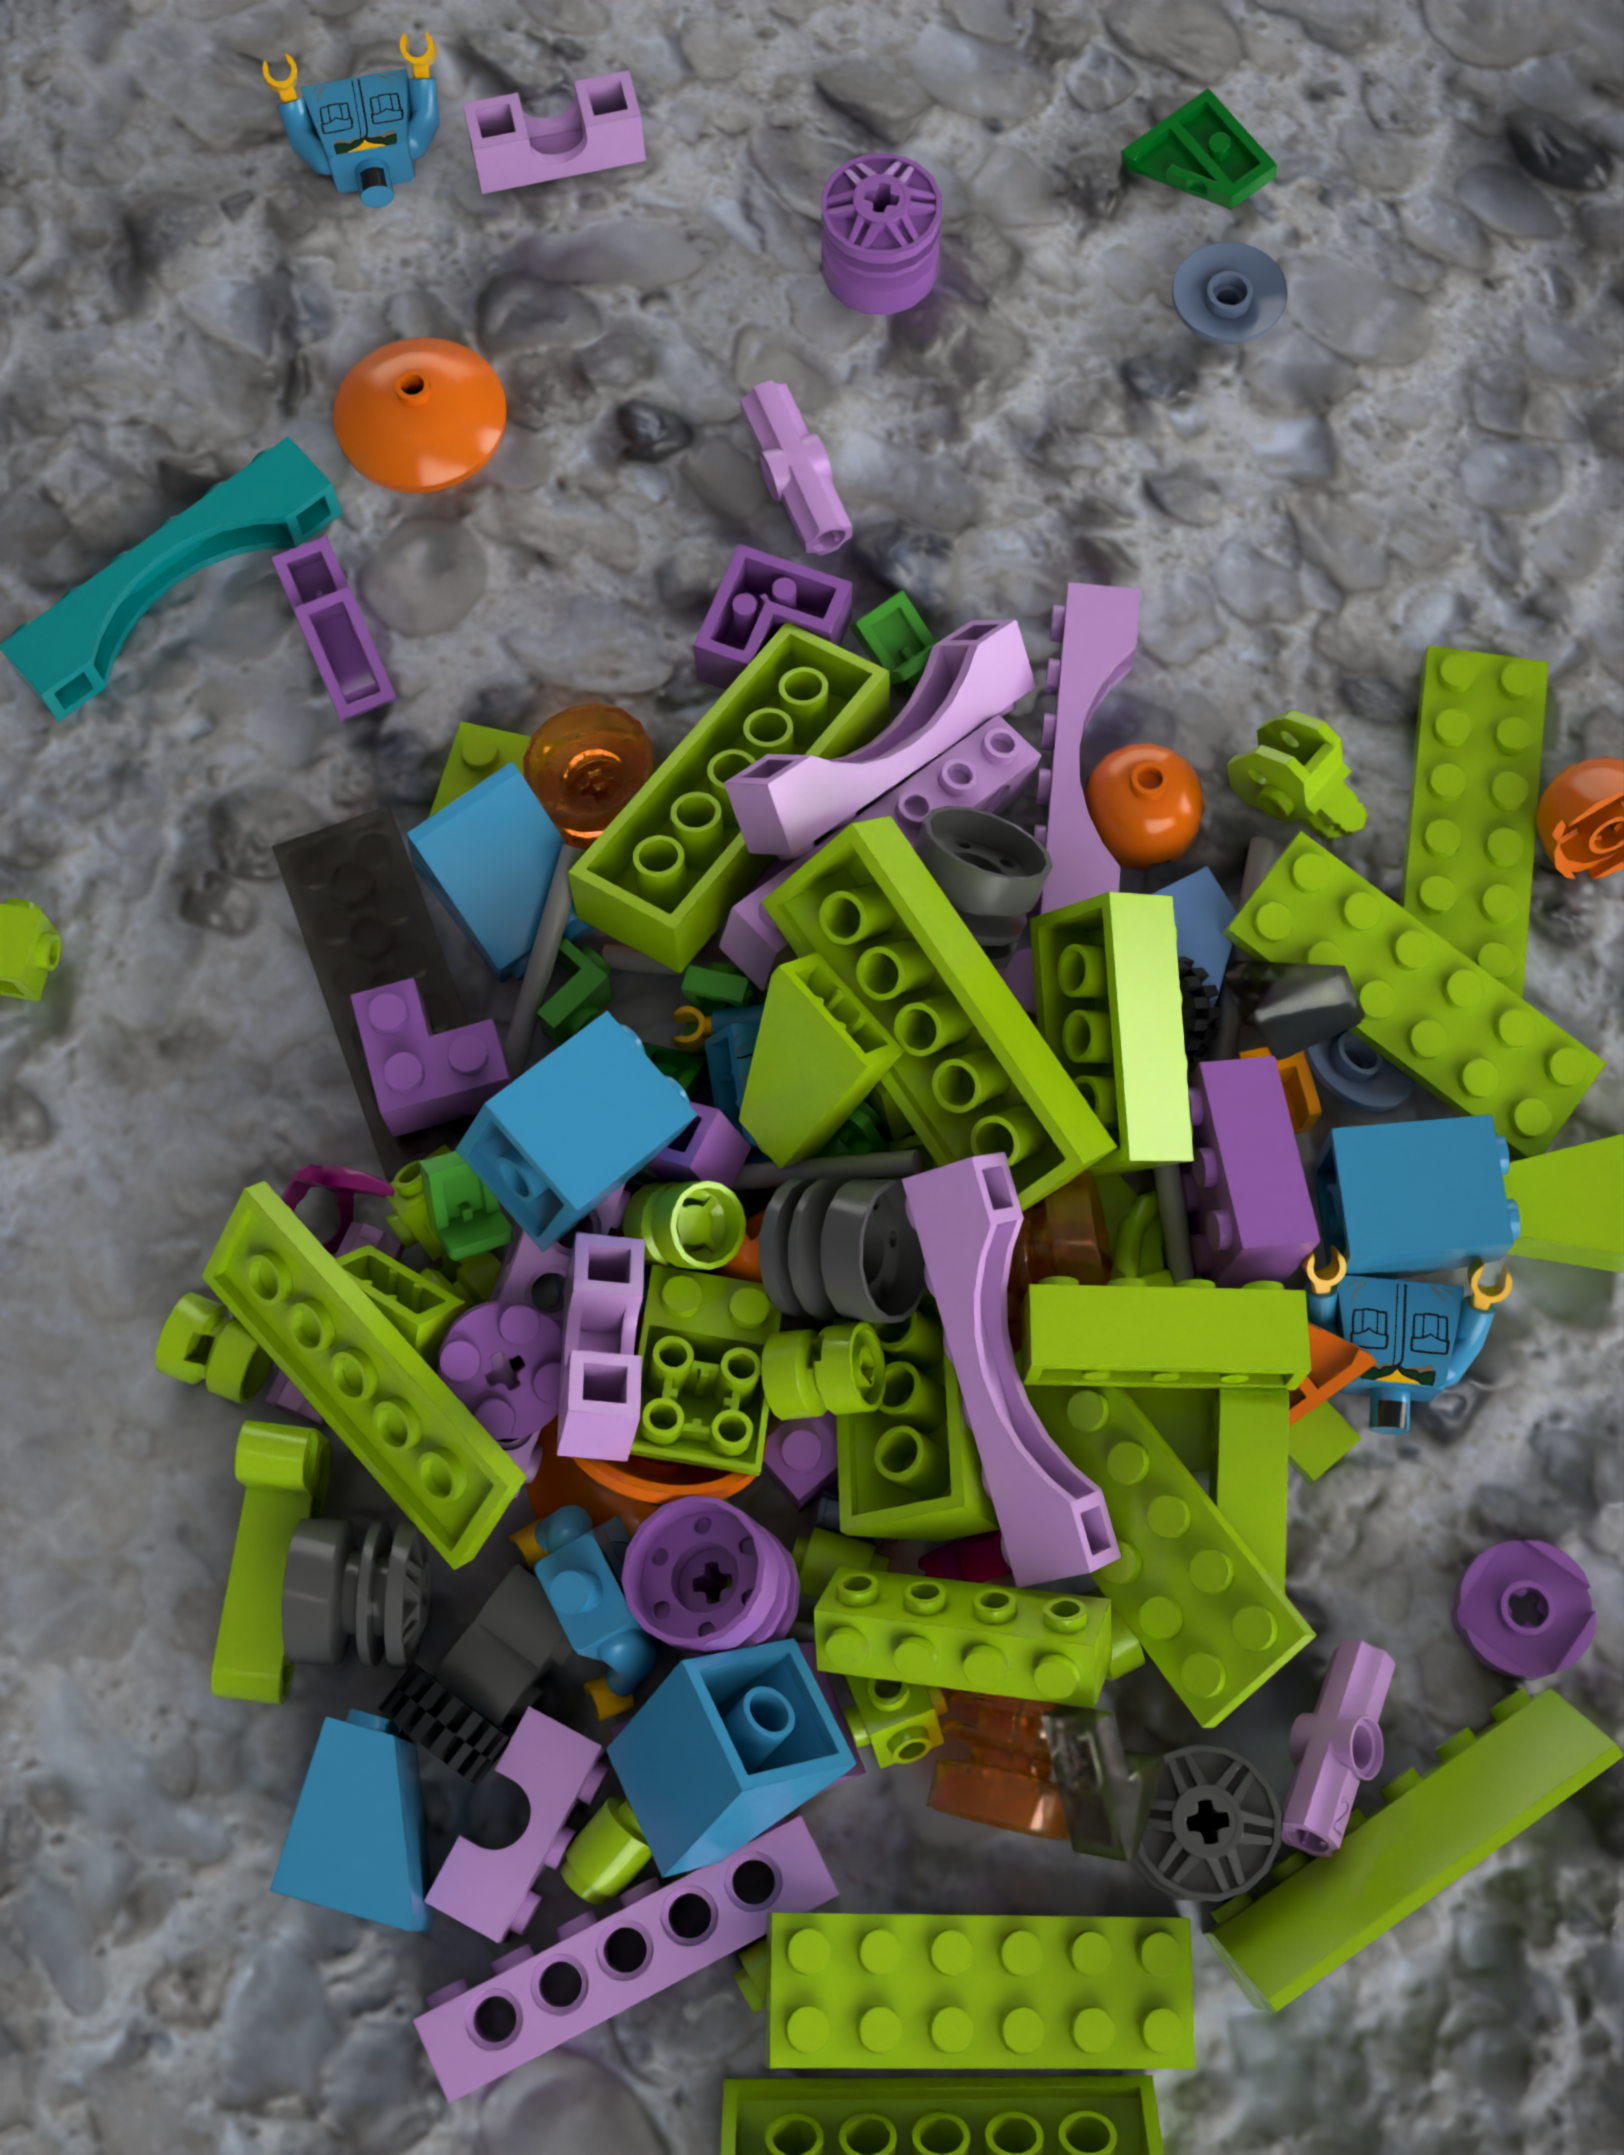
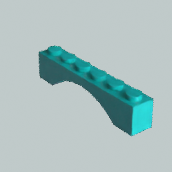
[0,436,342,723]

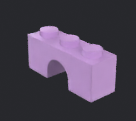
[462,70,646,194]
[557,1232,645,1462]
[424,1706,611,1943]

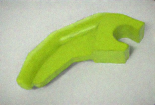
[1110,1190,1174,1287]

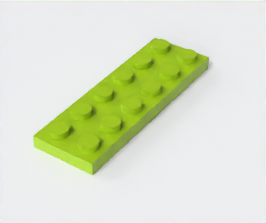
[1399,645,1549,998]
[1222,831,1607,1160]
[201,1181,527,1570]
[1014,1348,1317,1728]
[765,1913,1196,2069]

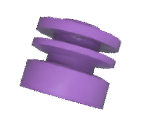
[821,153,942,315]
[621,1496,801,1658]

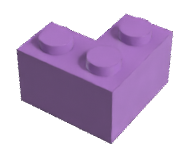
[693,544,852,690]
[350,977,512,1137]

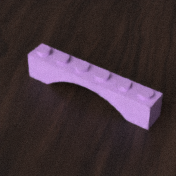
[1026,582,1141,919]
[724,619,1036,860]
[902,1151,1121,1588]

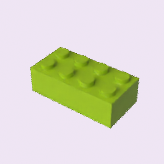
[1030,892,1194,1176]

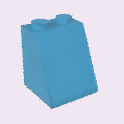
[406,762,595,984]
[455,1011,697,1253]
[1312,1115,1520,1280]
[606,1638,857,1878]
[269,1708,435,1931]

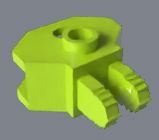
[1227,709,1369,842]

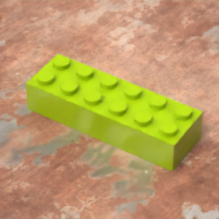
[568,622,890,974]

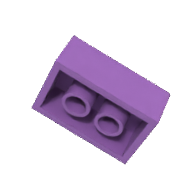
[1179,1056,1321,1289]

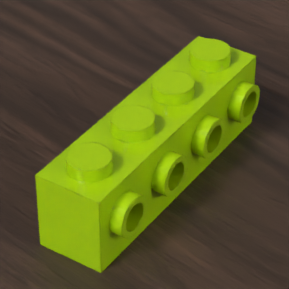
[1020,1276,1311,1390]
[814,1566,1112,1708]

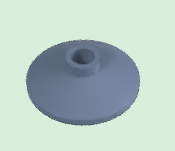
[1172,242,1288,344]
[1301,1006,1415,1111]

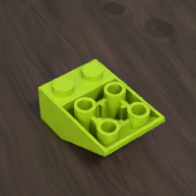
[630,1264,782,1476]

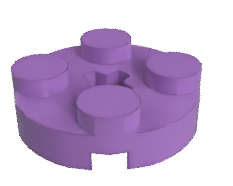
[434,1301,563,1440]
[1451,1540,1596,1681]

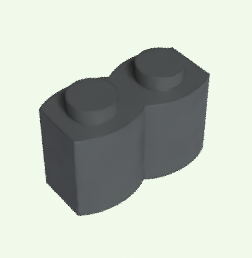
[433,1564,576,1729]

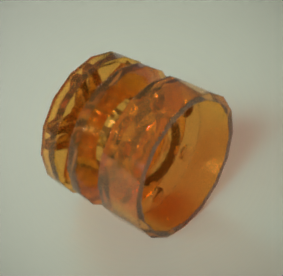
[523,703,659,850]
[1007,1170,1112,1324]
[926,1689,1095,1843]

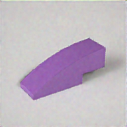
[271,536,397,722]

